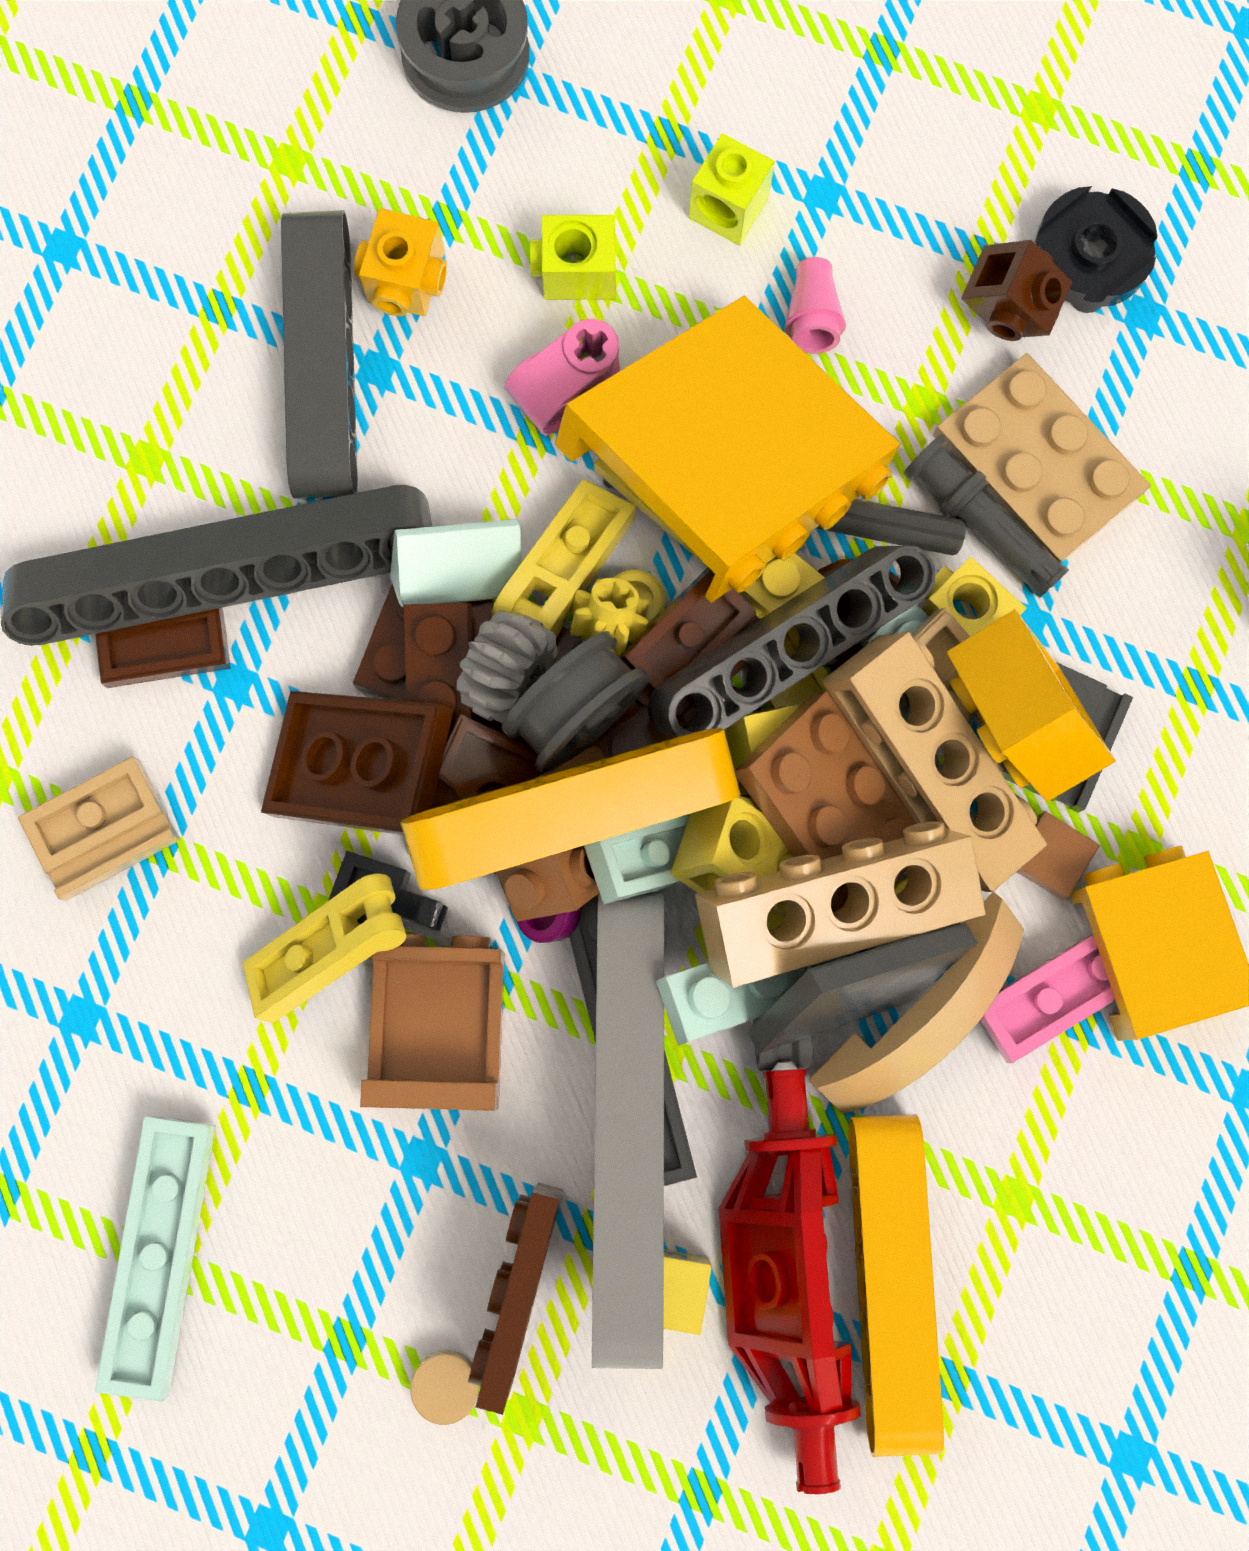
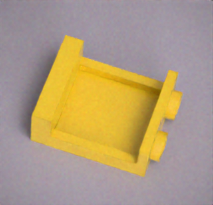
[1070,845,1249,1041]

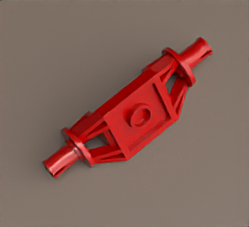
[718,1069,861,1495]

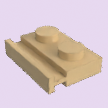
[17,756,181,901]

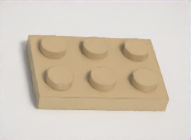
[933,353,1151,563]

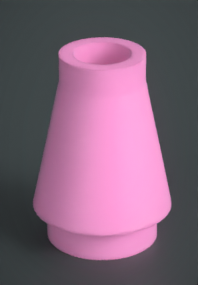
[785,257,846,354]

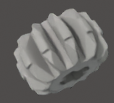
[457,610,558,723]

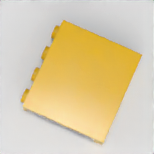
[555,295,901,603]

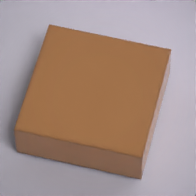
[1017,811,1100,901]

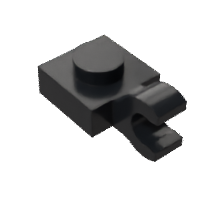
[328,850,449,931]

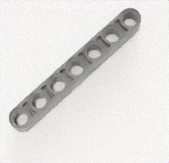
[592,892,664,1369]

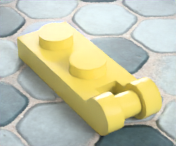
[492,479,636,638]
[242,874,407,1023]

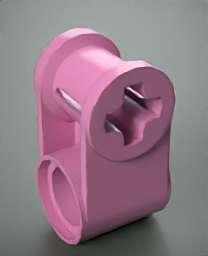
[504,319,620,436]

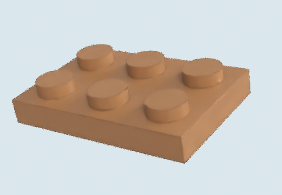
[734,690,917,913]

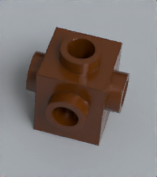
[961,240,1072,341]

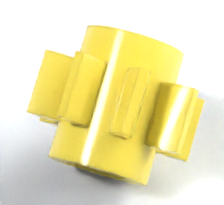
[570,578,649,656]

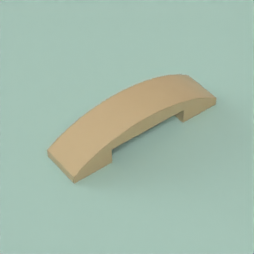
[809,892,1024,1114]

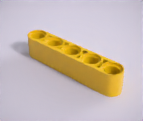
[400,728,741,890]
[848,1114,944,1457]

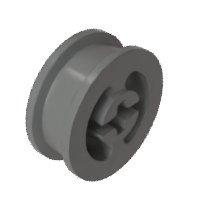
[396,0,529,113]
[502,631,650,774]

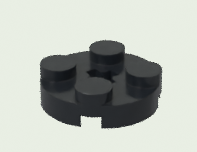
[1034,186,1158,313]

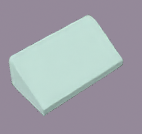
[390,519,522,607]

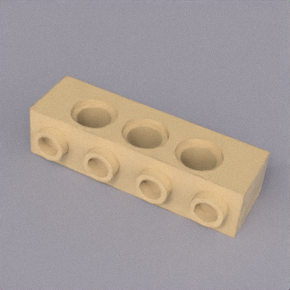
[822,632,1048,893]
[695,821,986,988]

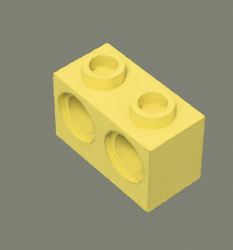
[670,796,793,931]

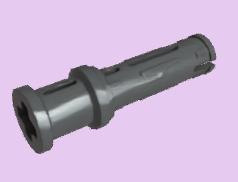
[903,434,1069,599]

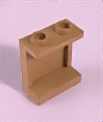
[360,934,505,1111]

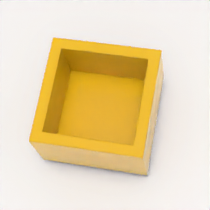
[947,609,1116,802]

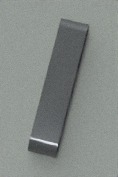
[281,210,358,499]
[648,546,936,738]

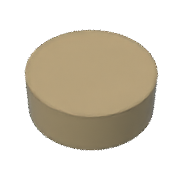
[411,1350,480,1425]

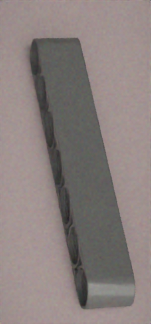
[1,485,432,646]

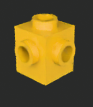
[354,208,447,317]

